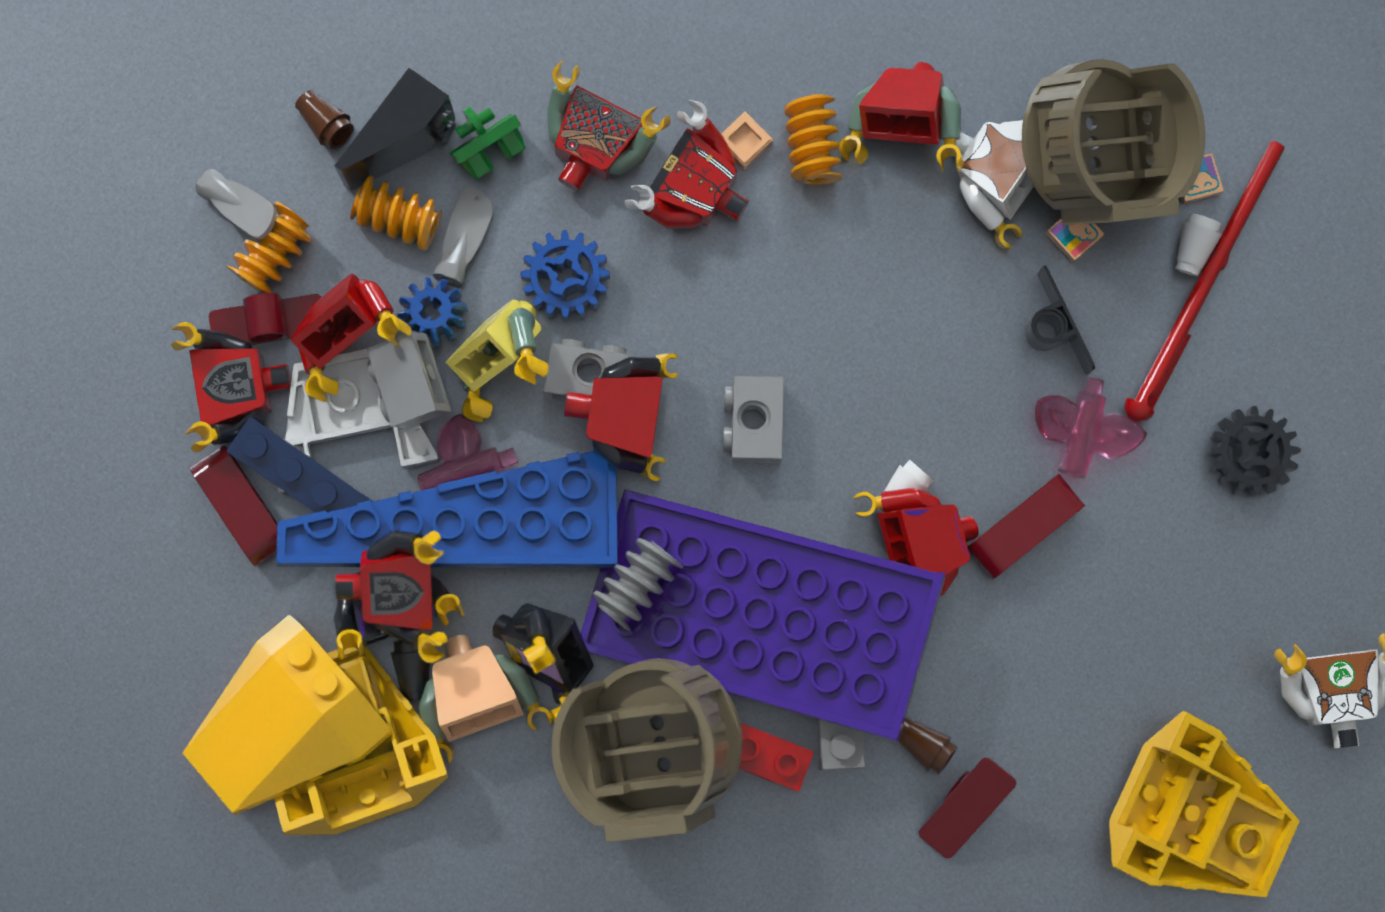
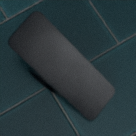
[1025,265,1095,375]

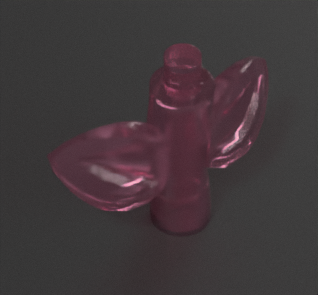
[1035,377,1147,478]
[417,414,518,490]

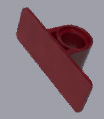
[209,293,321,345]
[919,757,1017,858]

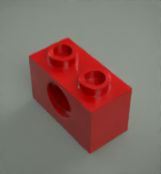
[739,723,814,792]

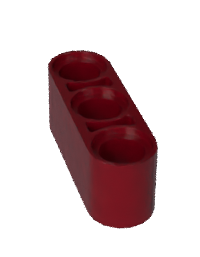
[189,445,277,566]
[968,474,1085,579]

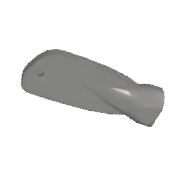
[196,169,277,240]
[433,187,494,287]

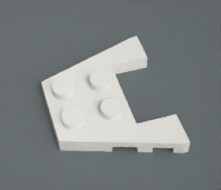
[278,349,439,494]

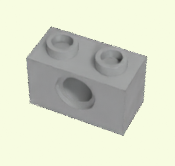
[543,339,633,401]
[723,375,784,464]

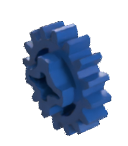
[520,230,610,321]

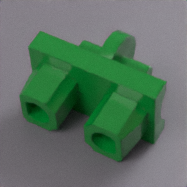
[449,106,526,179]

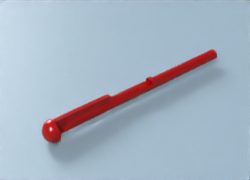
[1124,141,1285,422]

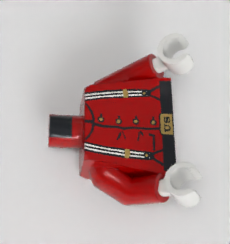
[625,100,749,229]

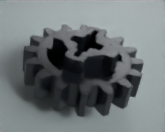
[1207,406,1301,497]

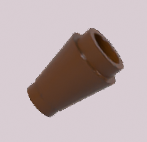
[295,90,354,149]
[899,717,958,774]

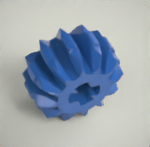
[397,277,468,348]

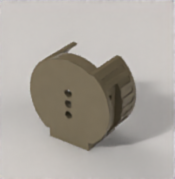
[1022,59,1205,225]
[552,658,743,842]

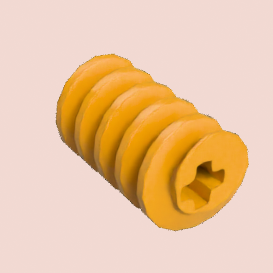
[784,94,843,185]
[350,175,443,251]
[226,201,312,293]

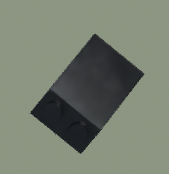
[334,68,456,191]

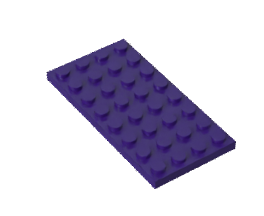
[581,489,945,742]

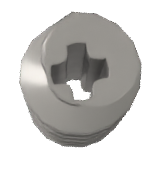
[593,538,684,632]

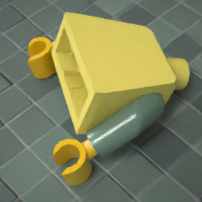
[445,299,548,423]

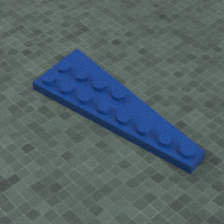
[276,450,617,568]

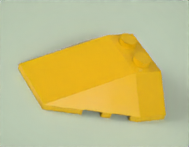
[183,615,393,815]
[274,646,448,835]
[1109,711,1300,898]

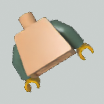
[419,635,552,763]

